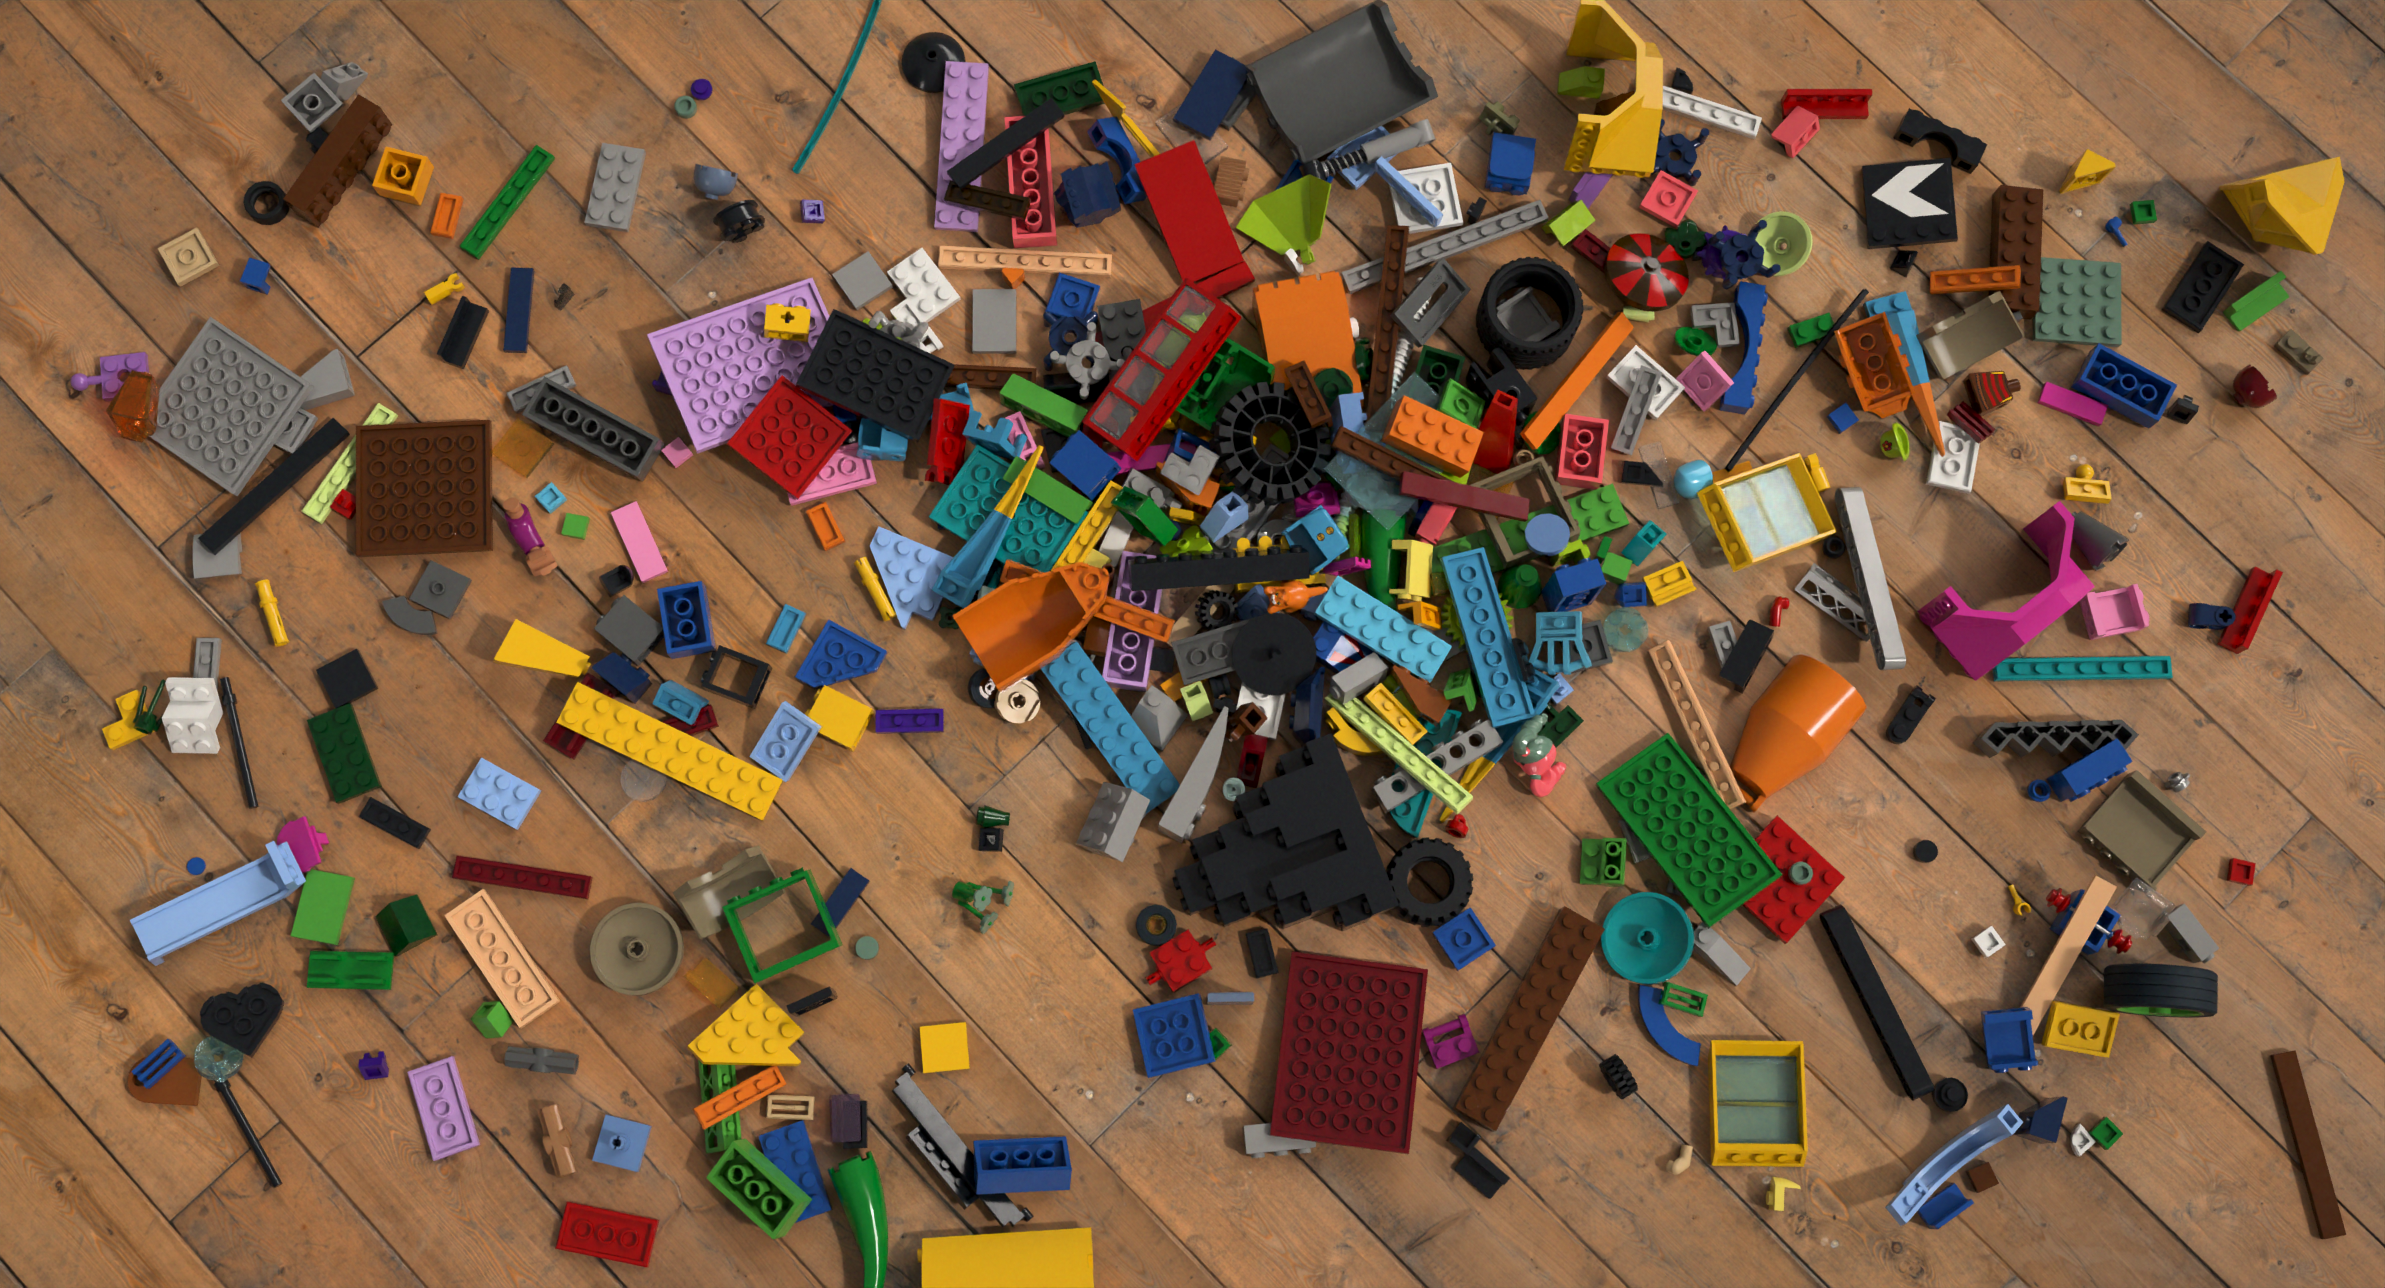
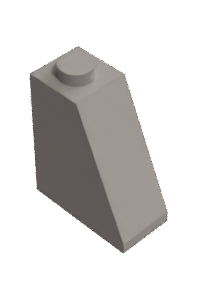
[300,349,355,410]

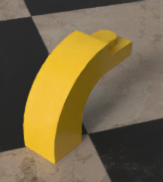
[1325,707,1384,756]

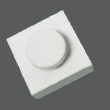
[1971,926,2006,958]

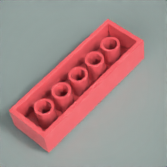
[1005,116,1057,248]

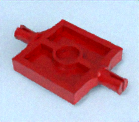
[1145,929,1216,993]

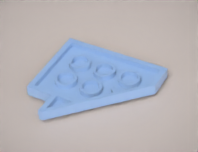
[870,526,954,630]

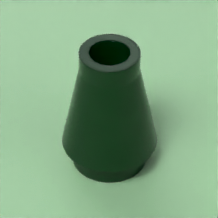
[976,805,1010,827]

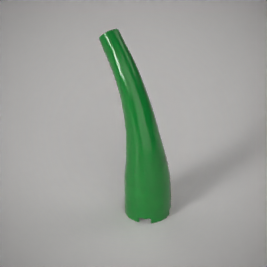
[1360,509,1418,679]
[827,1151,888,1288]

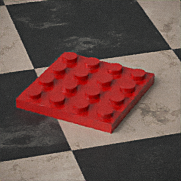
[726,375,852,500]
[1743,815,1845,944]

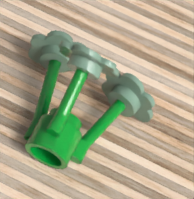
[952,881,1014,934]

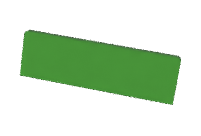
[999,374,1088,438]
[1003,456,1094,524]

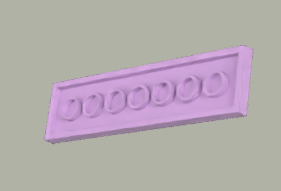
[934,61,989,232]

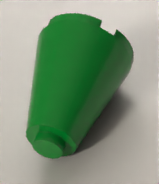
[1498,564,1542,609]

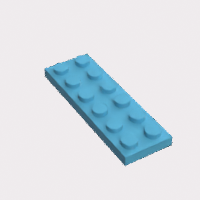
[1314,575,1452,683]

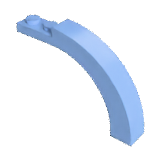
[1885,1104,2023,1226]

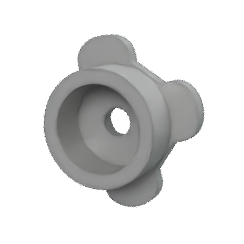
[2164,772,2190,792]

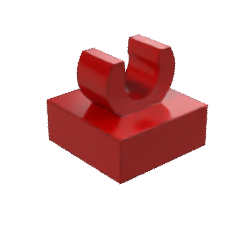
[330,489,356,520]

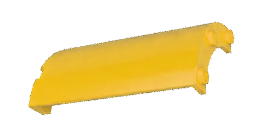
[917,1227,1094,1288]

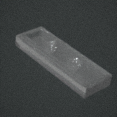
[1638,441,1680,510]

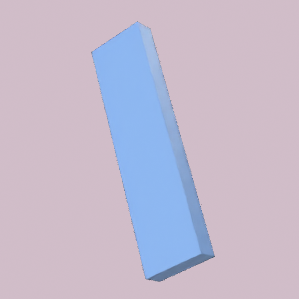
[1374,156,1443,227]

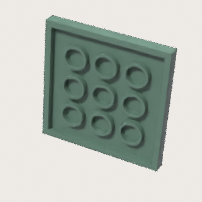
[2033,257,2122,347]

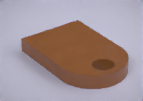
[128,1056,204,1106]

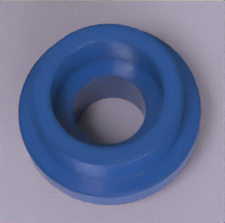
[2027,779,2051,802]

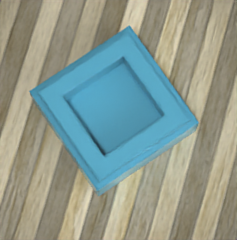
[534,482,567,514]

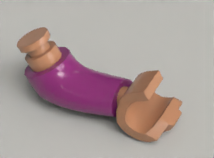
[503,498,558,577]

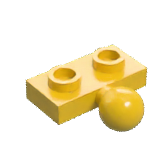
[2063,464,2111,504]

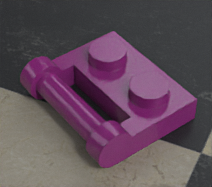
[1422,1014,1480,1069]

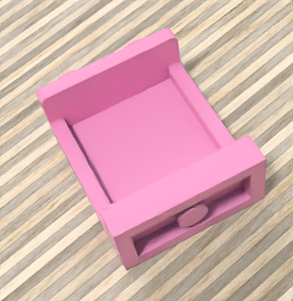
[2079,584,2149,640]

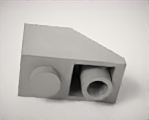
[321,62,368,102]

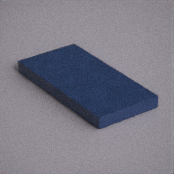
[1173,49,1247,141]

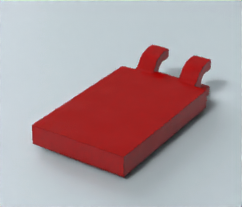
[925,398,970,485]

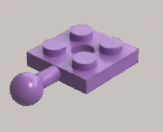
[70,352,151,401]

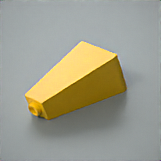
[493,619,591,678]

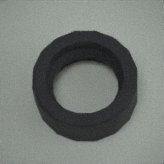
[243,181,289,225]

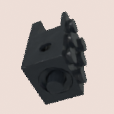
[1465,346,1538,426]

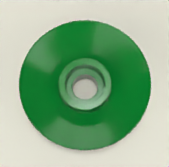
[1674,327,1717,356]

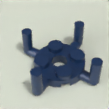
[1650,119,1709,186]
[1709,220,1781,289]
[1043,311,1098,371]

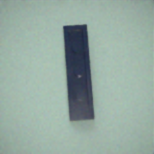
[503,267,535,353]

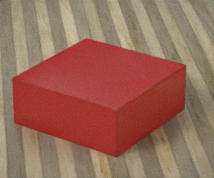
[2227,858,2256,886]

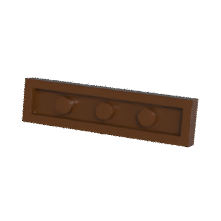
[1083,564,1119,657]

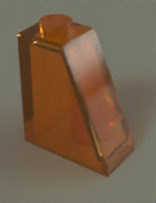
[106,370,160,443]

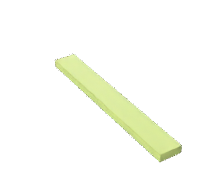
[1325,693,1473,814]

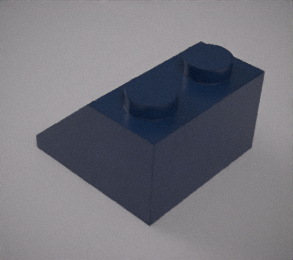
[592,652,652,704]
[2014,1096,2068,1144]

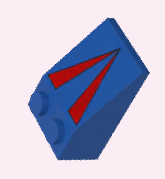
[1313,621,1382,674]

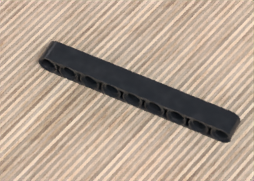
[1819,904,1934,1101]

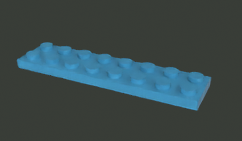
[1440,547,1535,728]
[1041,641,1180,814]

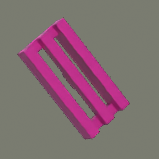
[1323,557,1371,576]

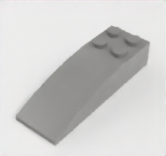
[1158,706,1228,844]

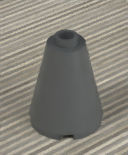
[2072,511,2129,571]

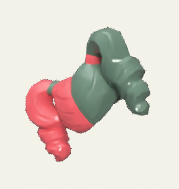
[1513,713,1566,797]

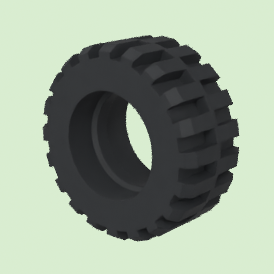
[1386,837,1473,927]

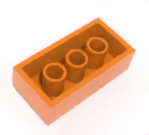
[1381,395,1484,478]

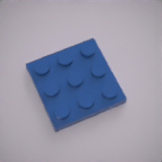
[1133,993,1216,1078]

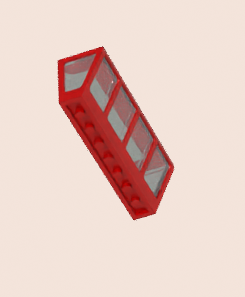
[1082,278,1242,462]

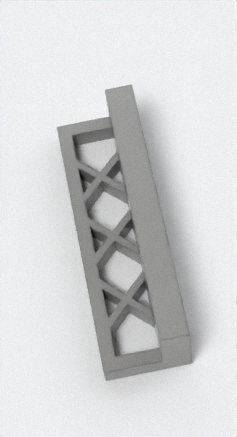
[1794,563,1870,642]

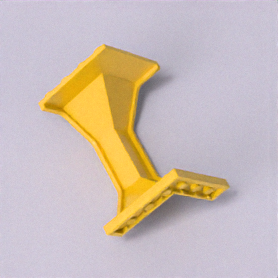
[1564,0,1663,178]

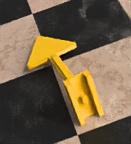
[1092,79,1160,157]

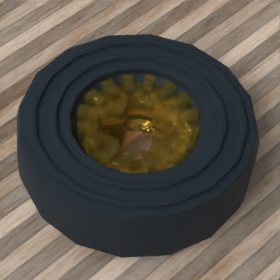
[1136,904,1177,946]

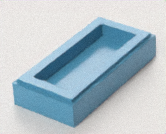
[766,604,806,654]

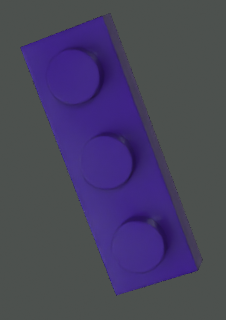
[876,709,944,734]

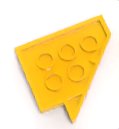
[687,984,804,1066]

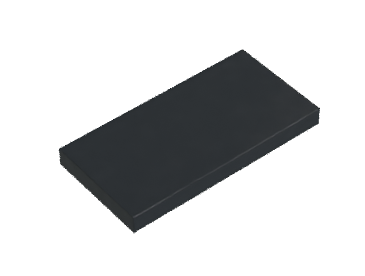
[2162,241,2244,333]

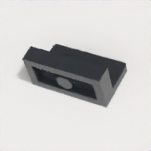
[1455,1147,1510,1199]

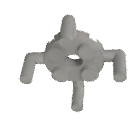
[869,311,929,348]
[1050,322,1125,400]

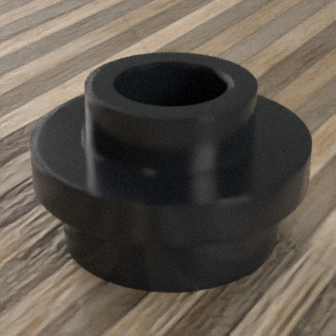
[1822,537,1845,559]

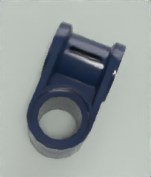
[2188,603,2235,630]

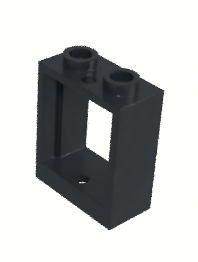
[701,645,772,709]

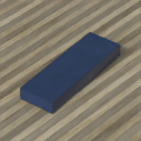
[811,868,870,937]

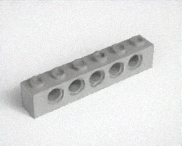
[1371,719,1503,814]

